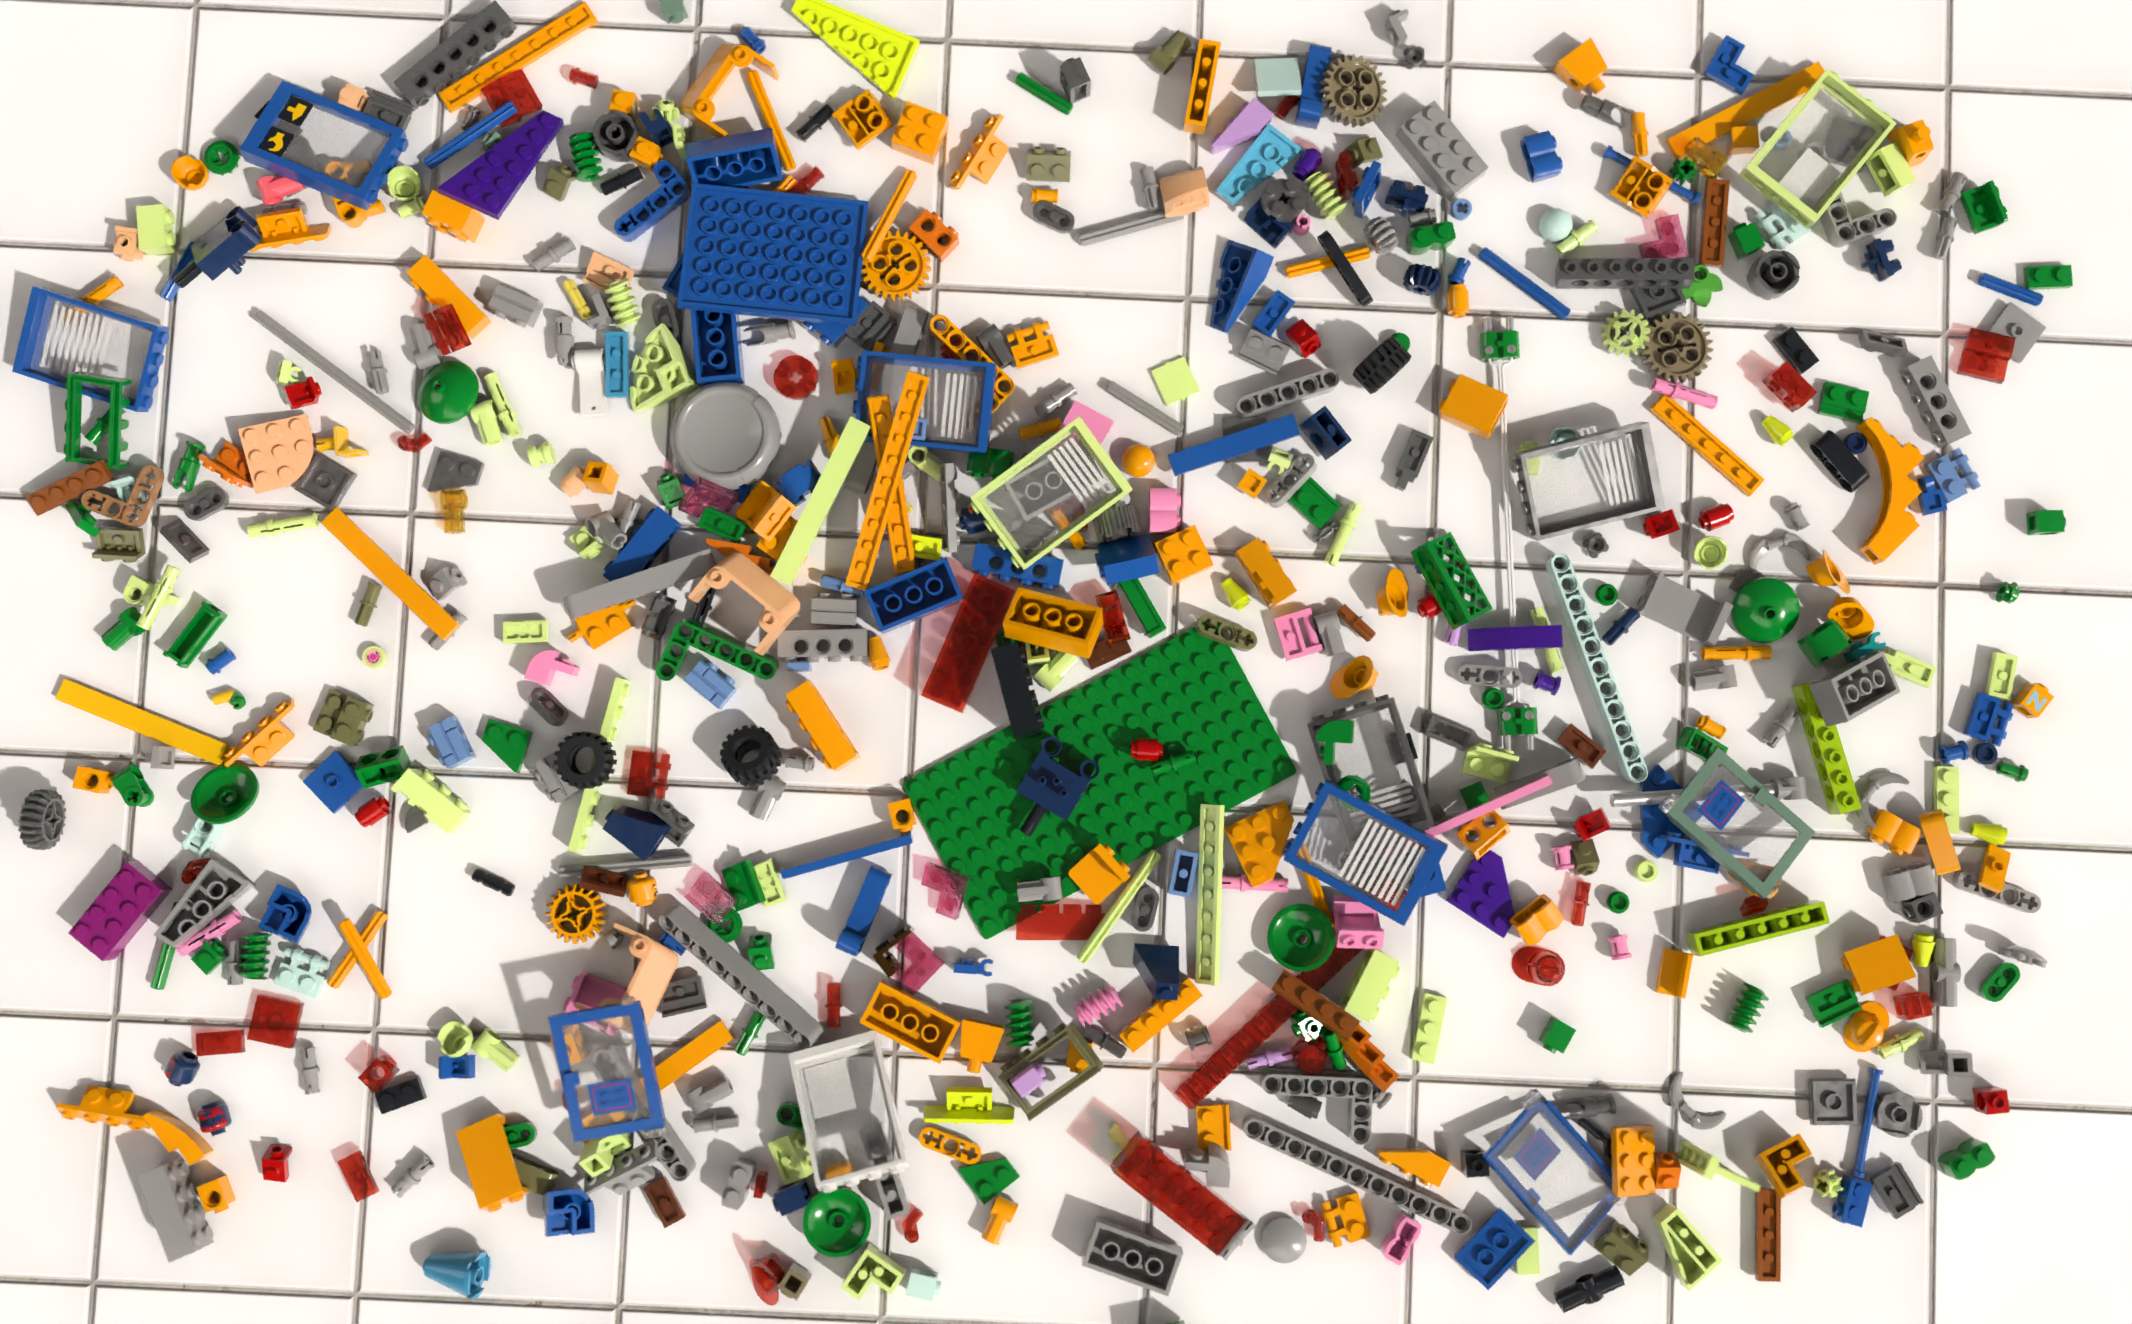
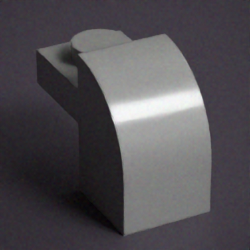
[1919,1049,1973,1077]
[1184,1142,1230,1188]

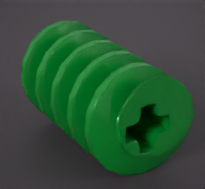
[569,132,603,182]
[238,932,272,980]
[1724,982,1769,1033]
[1005,999,1034,1047]

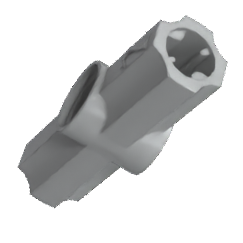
[1930,938,1961,1007]

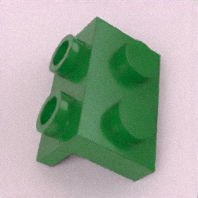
[1960,180,2008,235]

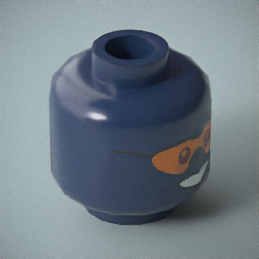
[959,505,988,535]

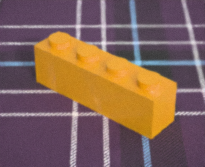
[1183,39,1221,135]
[406,254,492,339]
[1118,976,1203,1053]

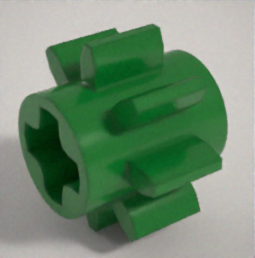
[1669,156,1699,186]

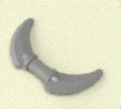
[1748,532,1810,574]
[1855,772,1909,828]
[1669,1072,1726,1130]

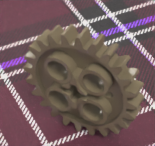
[1319,54,1388,128]
[1640,312,1714,384]

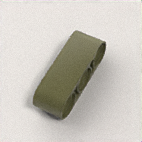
[511,1152,559,1196]

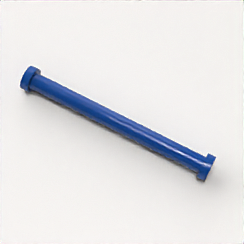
[1602,145,1702,206]
[1850,1067,1884,1178]

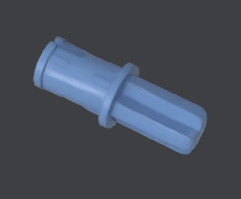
[820,574,864,598]

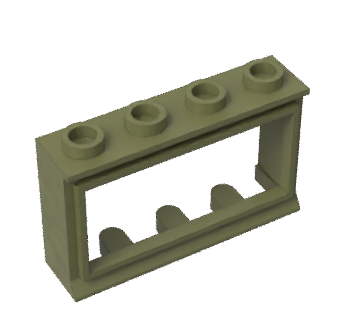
[997,1021,1104,1121]

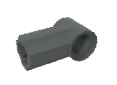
[975,323,1015,369]

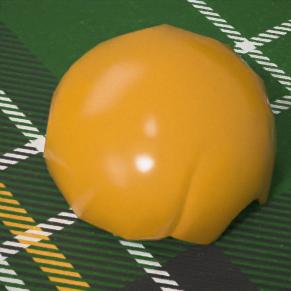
[170,155,209,191]
[1121,444,1155,478]

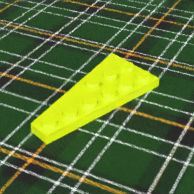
[791,0,920,101]

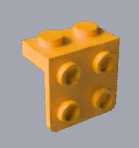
[1068,843,1131,905]

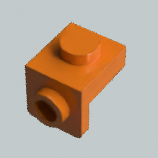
[1655,1152,1682,1189]

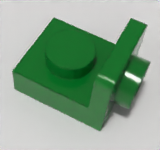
[657,472,688,510]
[191,939,229,975]

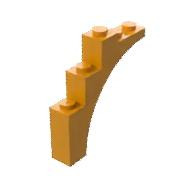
[1856,417,1924,565]

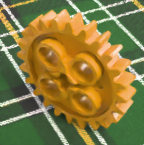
[861,230,931,302]

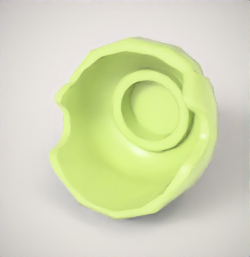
[387,165,421,202]
[1693,535,1728,570]
[437,1020,473,1058]

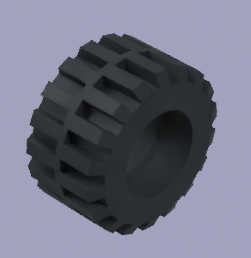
[1352,337,1411,394]
[720,725,782,787]
[554,731,617,789]

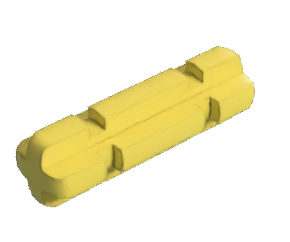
[562,279,593,320]

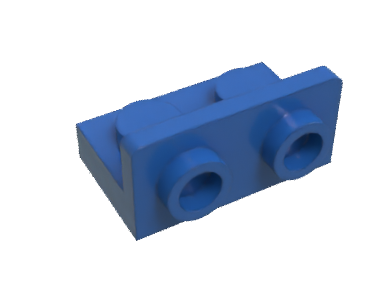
[1832,1174,1873,1227]

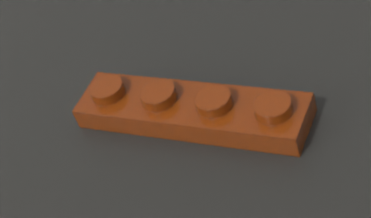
[1699,178,1730,268]
[25,460,115,516]
[1271,970,1361,1041]
[1755,1188,1781,1282]

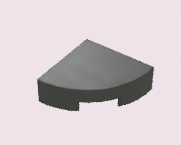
[405,805,429,833]

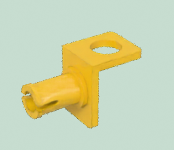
[316,426,369,458]

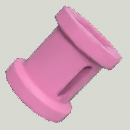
[1551,845,1575,870]
[1607,934,1632,960]

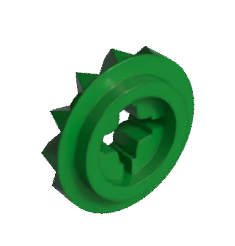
[204,140,241,176]
[1336,775,1371,810]
[707,907,743,943]

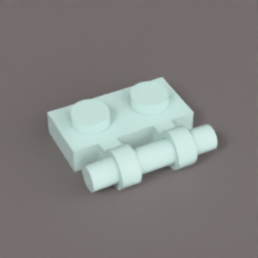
[1755,203,1811,251]
[273,947,330,998]

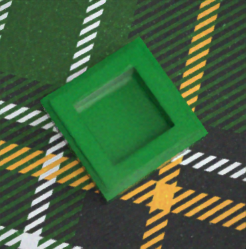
[1459,781,1489,810]

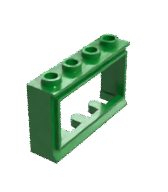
[64,371,132,470]

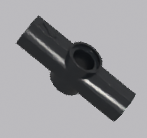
[1554,1265,1625,1313]

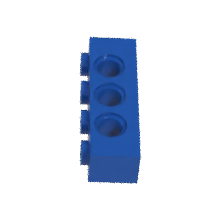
[971,543,1064,590]

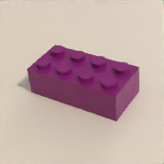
[68,861,172,961]

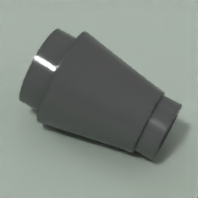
[1288,1096,1322,1119]

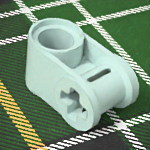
[182,818,224,859]

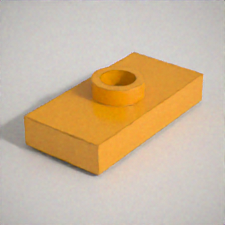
[1977,844,2011,894]

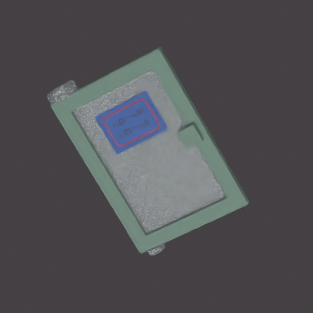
[1659,747,1815,899]

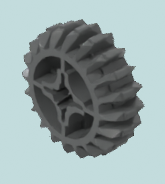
[18,789,67,850]

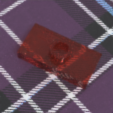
[338,1150,380,1203]

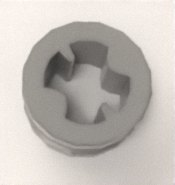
[1372,1089,1392,1109]

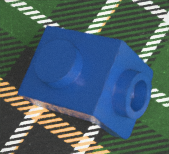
[438,1054,475,1079]

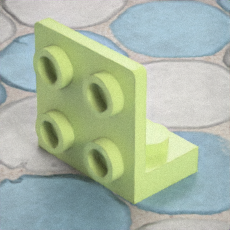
[1461,743,1519,784]

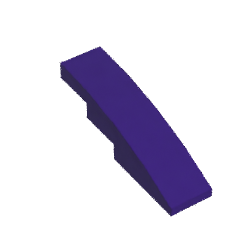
[1467,625,1563,652]

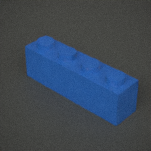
[602,506,682,582]

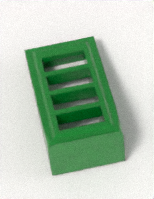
[1676,727,1728,767]

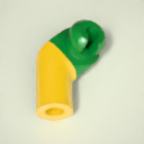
[212,689,246,710]

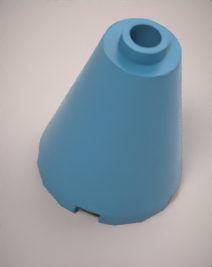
[422,1251,491,1299]

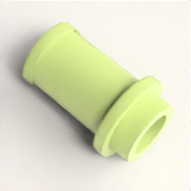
[397,196,426,219]

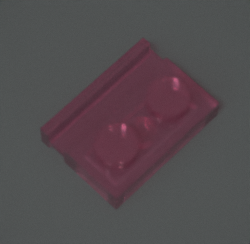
[684,872,738,925]

